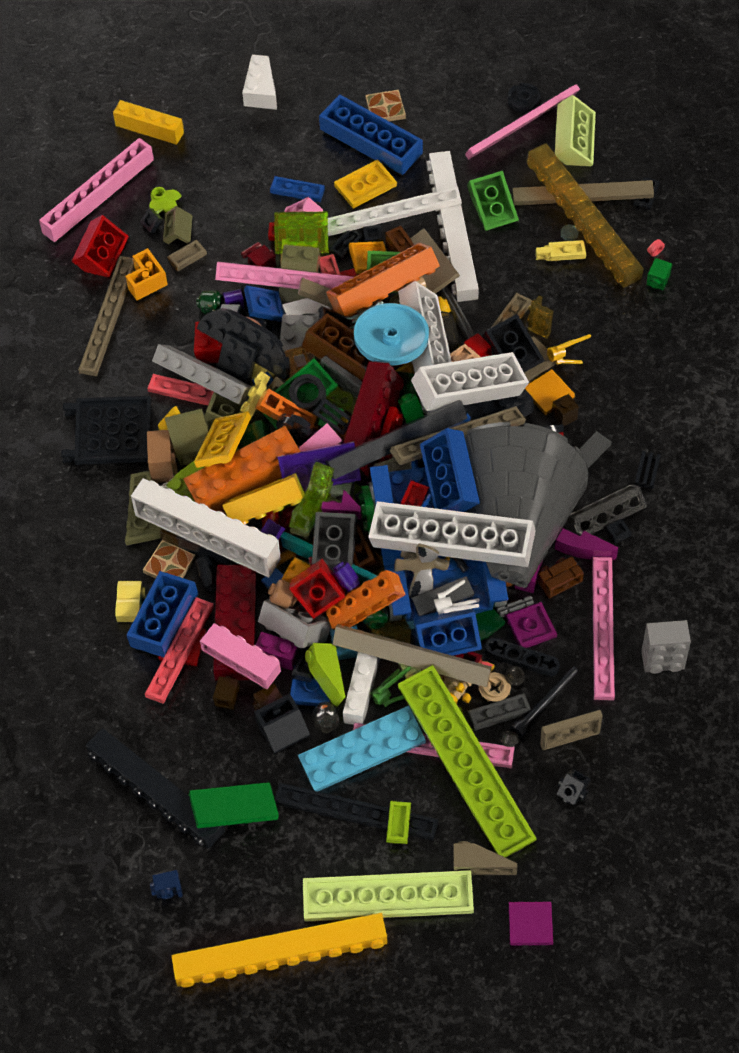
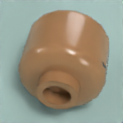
[268,580,297,609]

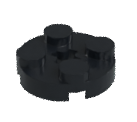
[276,414,314,445]

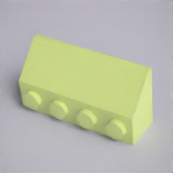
[555,95,596,166]

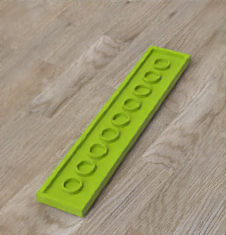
[398,665,537,858]

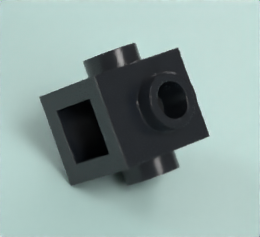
[557,769,591,805]

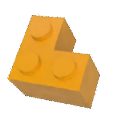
[125,248,168,301]

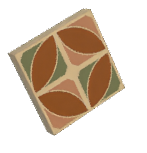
[366,90,406,121]
[143,540,196,578]

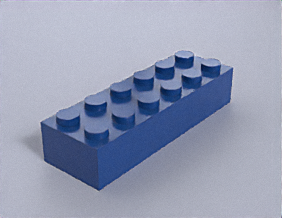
[319,94,423,175]

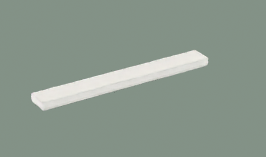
[321,186,462,237]

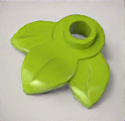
[149,187,182,214]

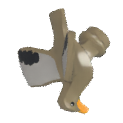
[394,543,450,598]

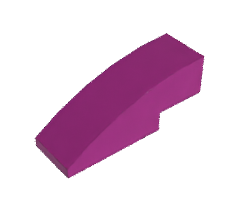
[555,528,618,560]

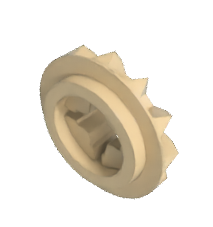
[479,672,511,702]

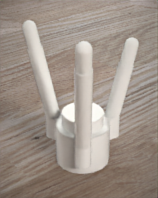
[434,580,480,615]

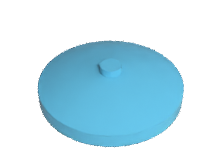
[354,303,429,366]

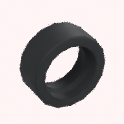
[289,374,326,412]

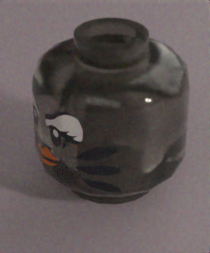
[313,702,339,733]

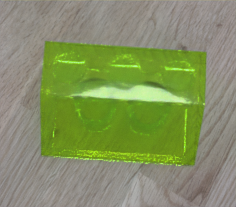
[274,211,329,254]

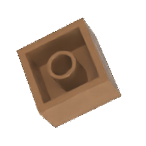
[147,430,178,483]

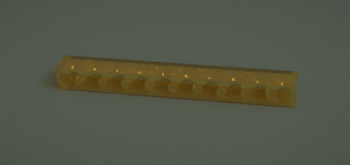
[527,143,644,288]

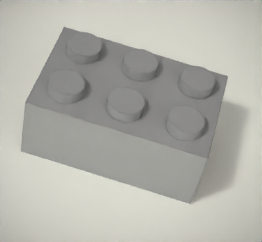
[258,599,331,648]
[641,620,691,673]

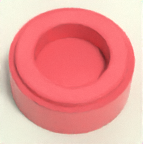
[647,239,665,257]

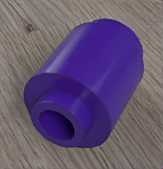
[332,561,360,592]

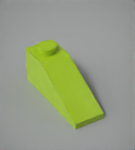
[305,643,345,706]

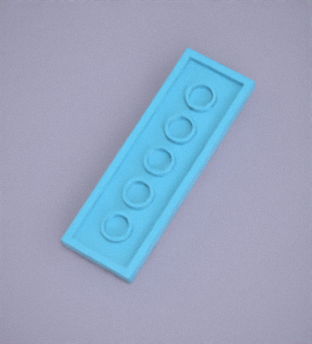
[298,706,426,791]

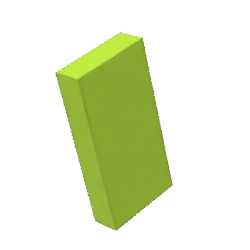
[386,801,411,844]

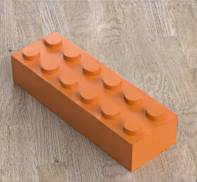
[326,243,440,317]
[183,426,301,511]

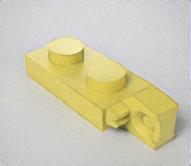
[535,240,586,261]
[240,371,270,417]

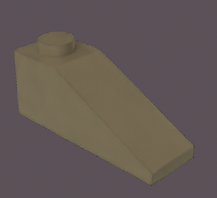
[453,841,517,875]

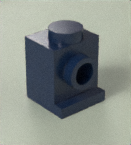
[150,870,183,899]

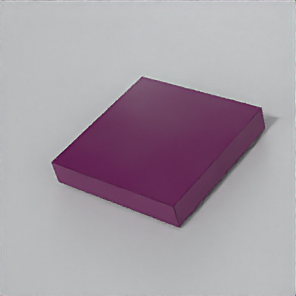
[505,602,557,648]
[509,902,553,945]

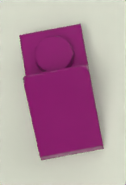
[321,490,362,520]

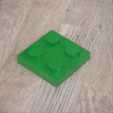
[358,485,374,537]

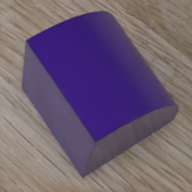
[222,289,245,309]

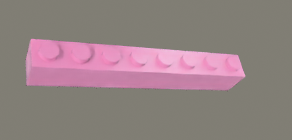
[39,138,154,242]

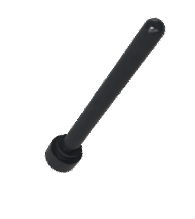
[510,667,578,738]

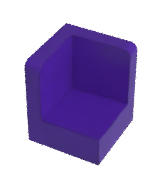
[260,519,285,540]

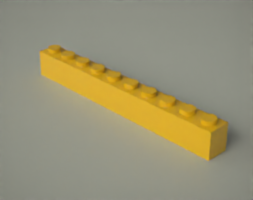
[171,913,387,987]

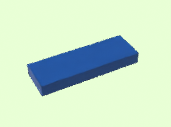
[270,176,325,202]

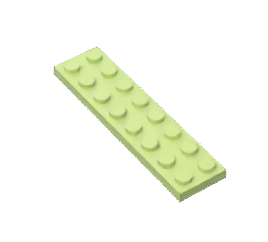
[303,870,474,921]

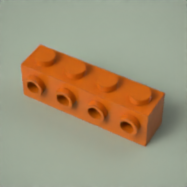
[326,570,406,630]

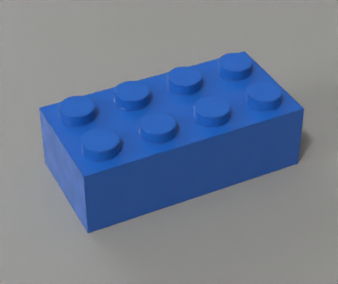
[420,428,480,512]
[126,571,198,657]

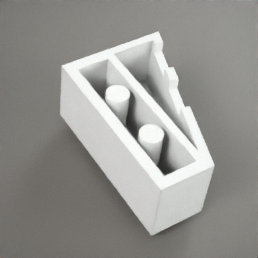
[243,55,277,110]

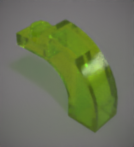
[289,462,334,534]

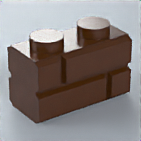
[537,556,584,598]

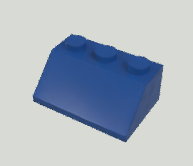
[413,608,482,656]

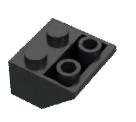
[254,694,310,754]

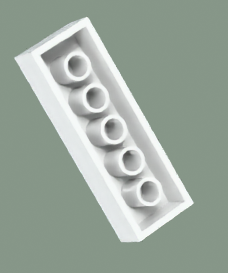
[411,352,529,411]

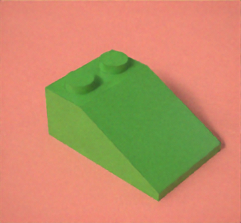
[467,171,519,231]

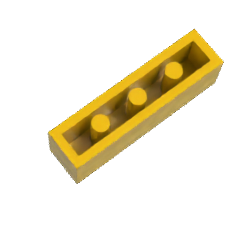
[113,100,184,145]
[222,473,305,524]

